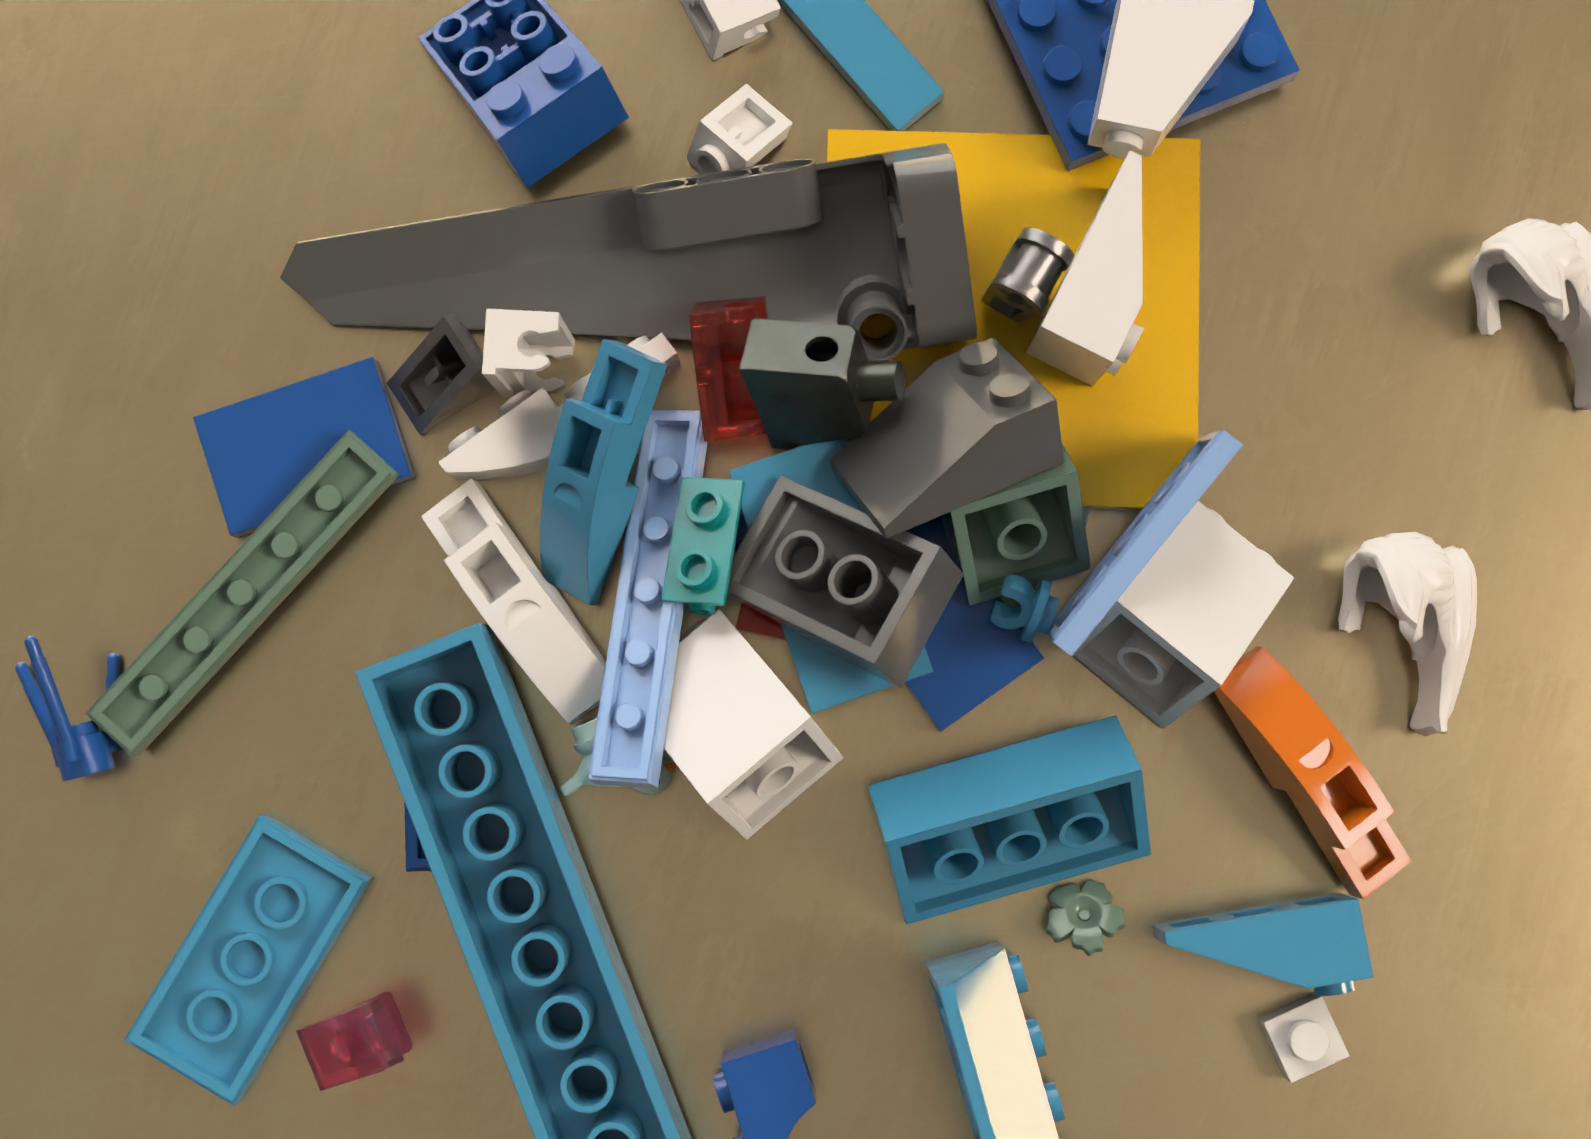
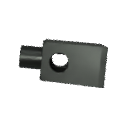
[739,319,905,448]

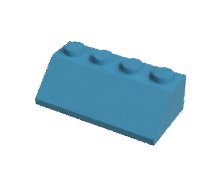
[868,715,1151,925]

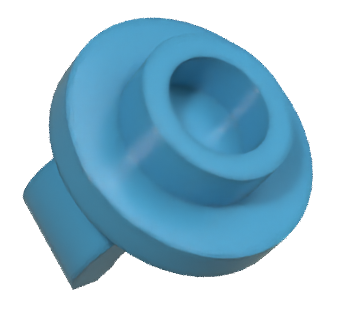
[990,574,1059,643]

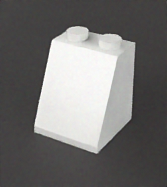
[1073,501,1294,728]
[664,609,844,840]

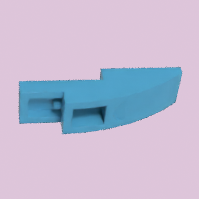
[540,339,668,605]

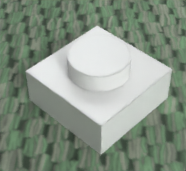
[1257,993,1350,1083]

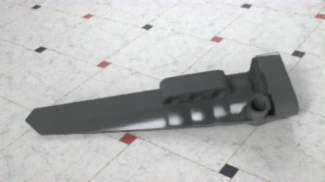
[280,143,977,362]

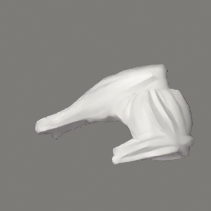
[1469,218,1591,410]
[1338,532,1477,737]

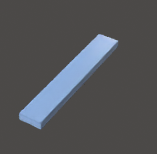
[588,410,711,789]

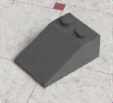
[830,337,1064,539]
[727,475,964,688]

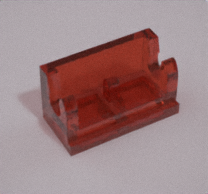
[688,296,769,442]

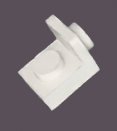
[687,83,793,175]

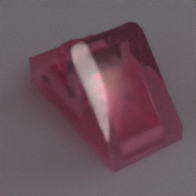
[296,992,412,1091]

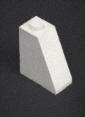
[1087,0,1254,159]

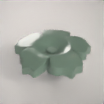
[1046,880,1125,956]

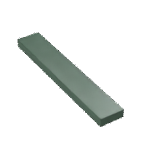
[85,430,400,757]

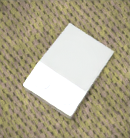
[1025,151,1144,387]

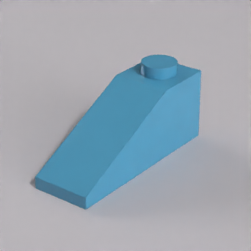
[1152,893,1374,996]

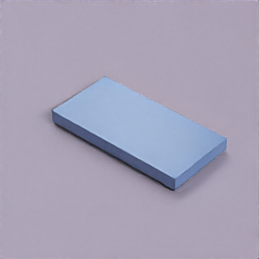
[1048,430,1243,657]

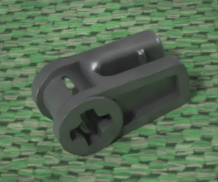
[981,227,1074,322]

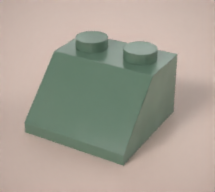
[941,444,1091,606]

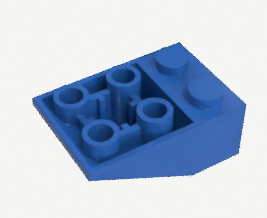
[418,0,629,188]

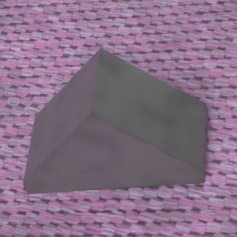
[387,313,495,435]

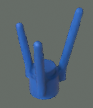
[15,636,123,782]

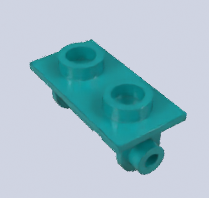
[661,477,745,615]

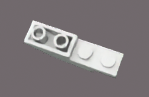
[439,332,681,481]
[421,478,606,725]

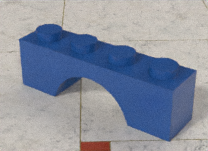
[713,1029,816,1139]

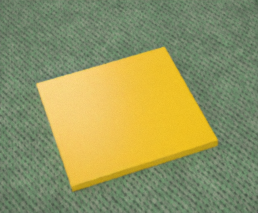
[827,129,1201,510]

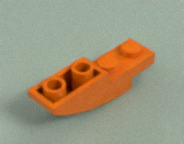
[1214,646,1411,899]

